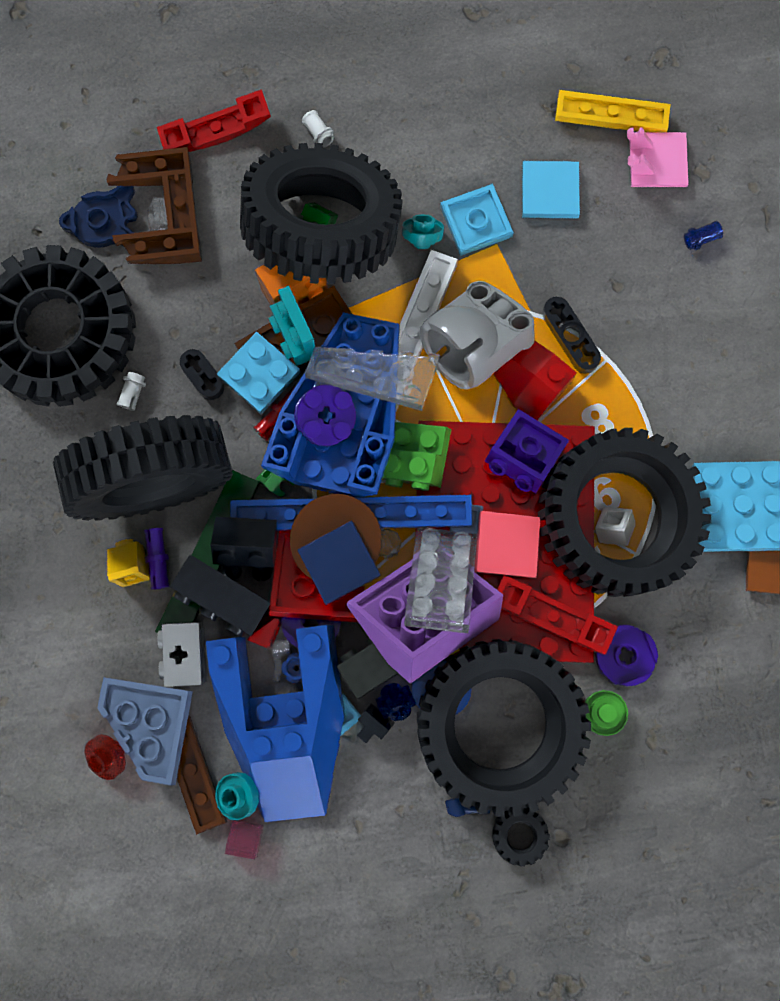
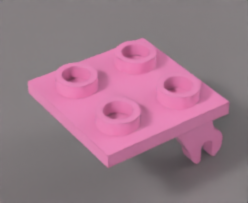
[627,128,688,187]

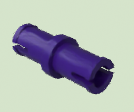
[144,528,170,590]

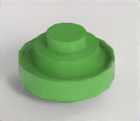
[585,690,628,736]

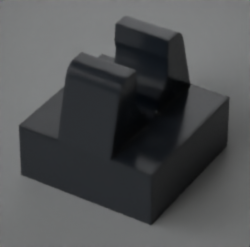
[357,703,395,743]

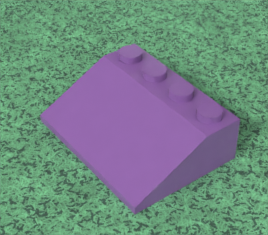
[347,543,503,684]

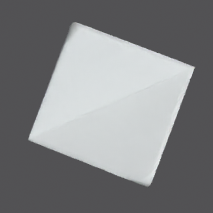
[595,507,635,546]

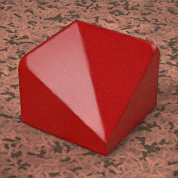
[247,615,282,650]

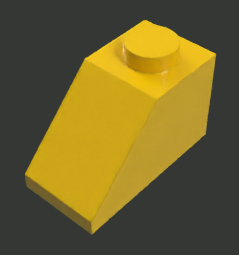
[107,539,150,587]

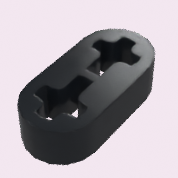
[180,349,224,400]

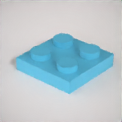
[217,331,301,414]

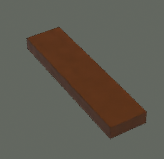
[177,715,227,835]

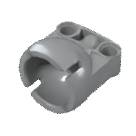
[420,281,535,389]

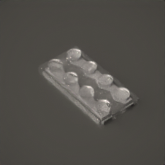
[404,528,477,634]

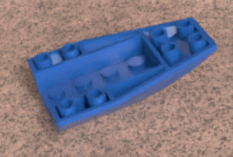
[261,313,400,498]

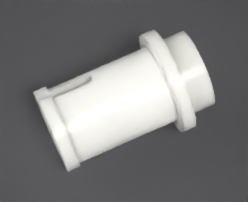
[302,110,334,148]
[117,372,146,411]

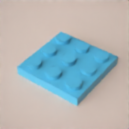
[692,461,780,552]

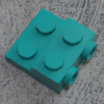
[268,286,317,366]

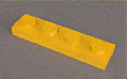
[555,90,671,132]

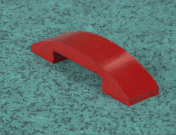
[156,89,271,152]
[497,575,618,655]

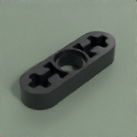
[542,297,601,374]

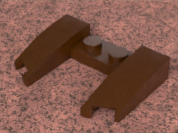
[107,147,202,264]

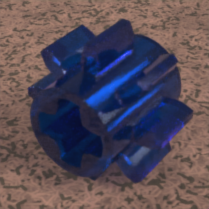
[375,683,416,721]

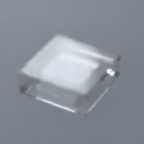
[147,197,168,231]

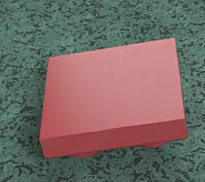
[475,511,540,578]

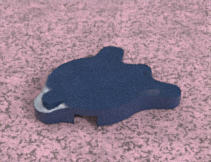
[59,186,138,248]

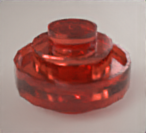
[84,734,126,780]

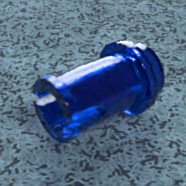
[684,221,723,250]

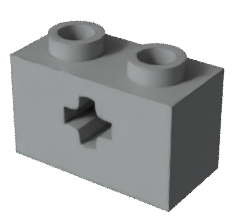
[157,622,206,687]

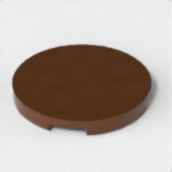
[290,494,382,579]

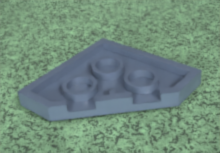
[97,677,193,786]

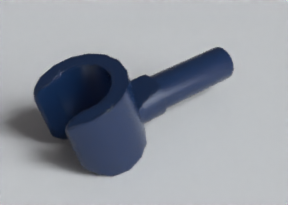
[445,798,490,817]

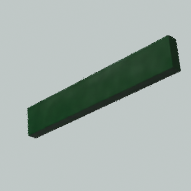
[155,470,260,633]

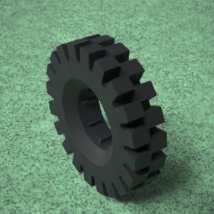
[0,245,136,407]

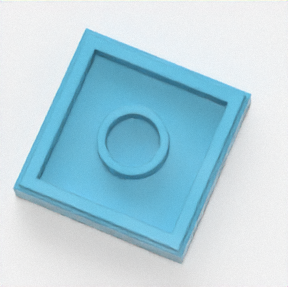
[522,161,580,218]
[440,184,514,256]

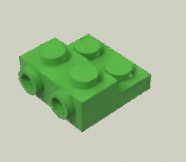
[382,422,451,491]

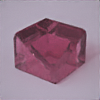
[225,820,264,860]

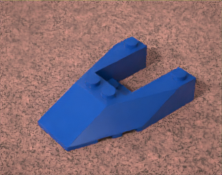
[206,625,345,822]

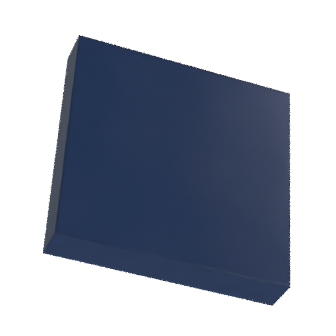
[297,520,381,605]

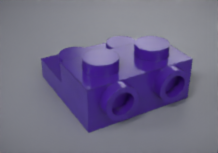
[485,409,569,493]

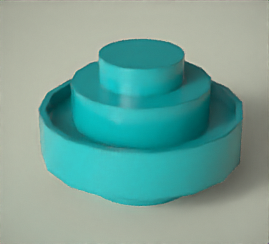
[402,214,444,249]
[215,772,259,821]

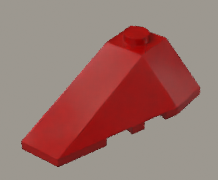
[494,340,577,421]

